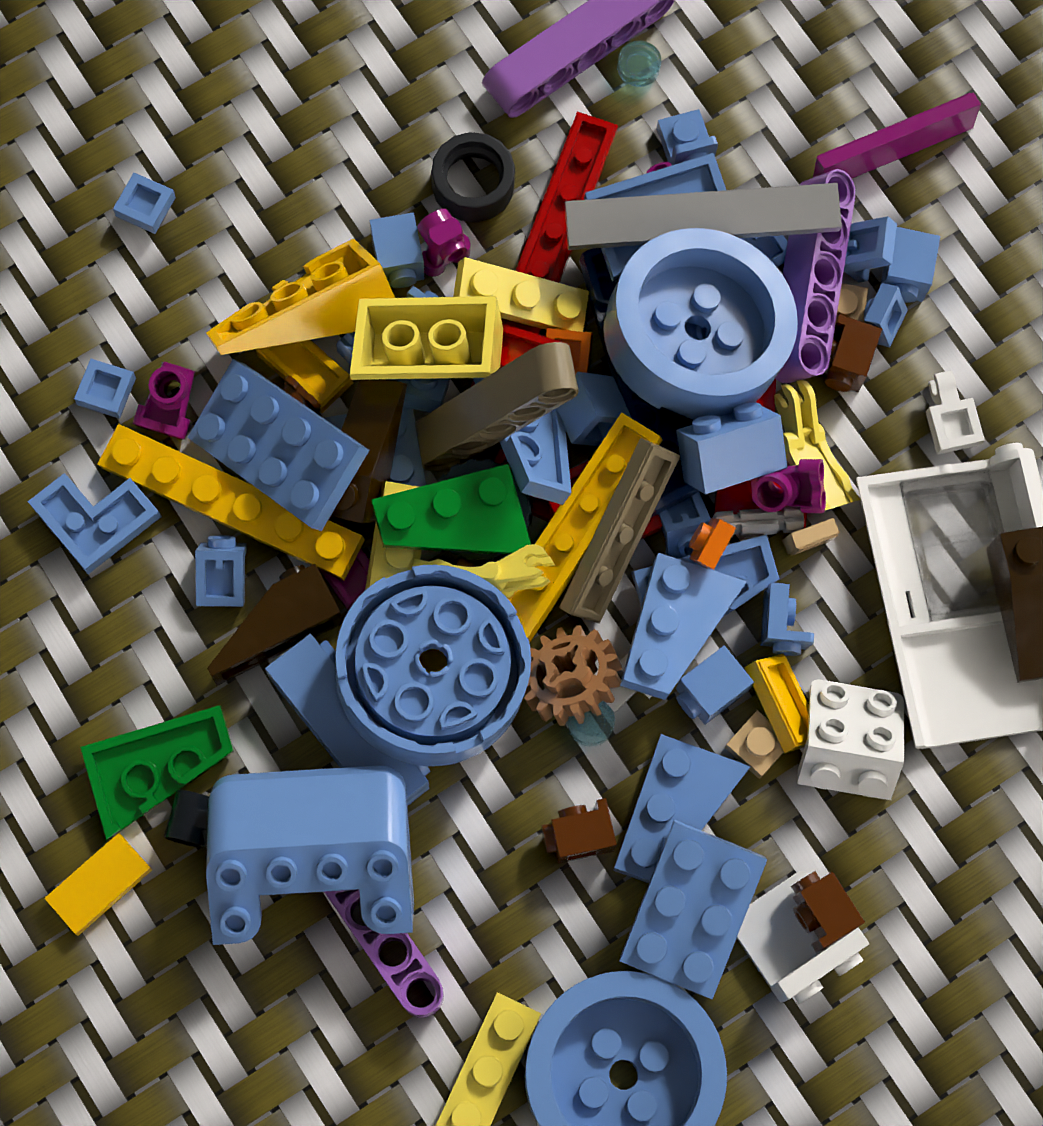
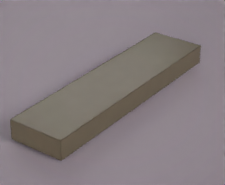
[559,438,680,623]

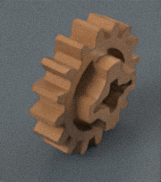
[524,625,622,726]

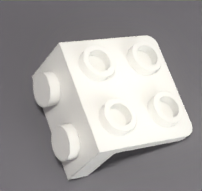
[797,679,904,800]
[737,871,870,1004]

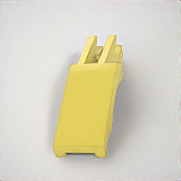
[774,380,861,511]
[413,544,556,598]

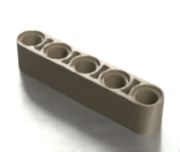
[415,342,579,471]

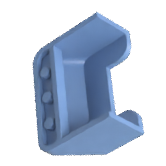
[206,766,414,945]

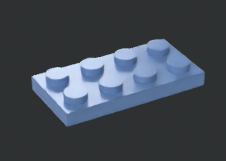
[187,359,369,531]

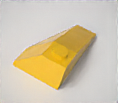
[206,238,395,355]

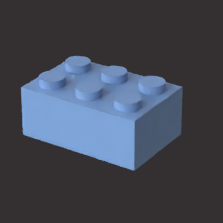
[620,820,767,999]

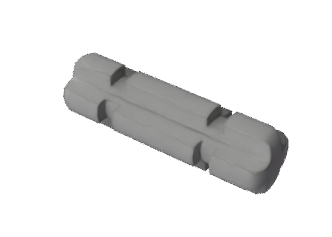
[713,506,804,538]

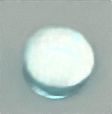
[617,41,662,87]
[567,701,615,747]

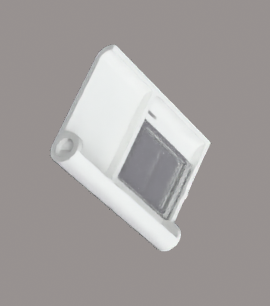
[856,443,1043,749]

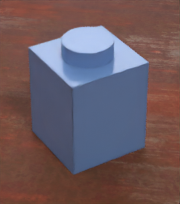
[370,213,424,288]
[880,227,940,303]
[557,372,631,447]
[676,645,754,725]

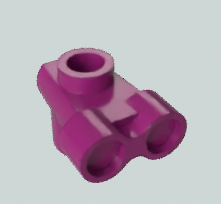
[417,209,471,277]
[132,362,195,440]
[751,459,826,513]

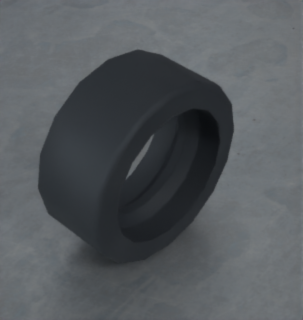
[431,132,515,223]

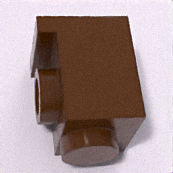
[824,314,882,392]
[541,798,617,864]
[791,871,865,953]

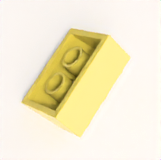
[350,296,503,380]

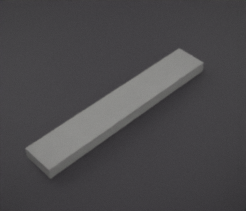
[564,183,842,250]

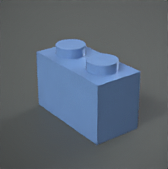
[676,402,788,494]

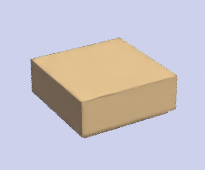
[782,518,840,556]

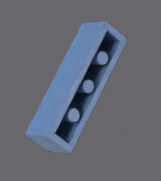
[265,633,431,806]

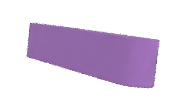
[482,0,674,118]
[775,169,855,384]
[324,889,444,1018]

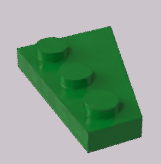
[371,464,531,554]
[80,705,234,840]

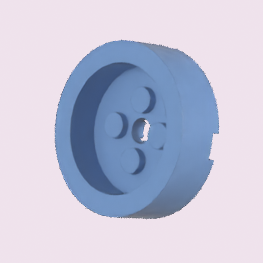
[604,228,798,419]
[335,565,531,766]
[524,971,727,1126]

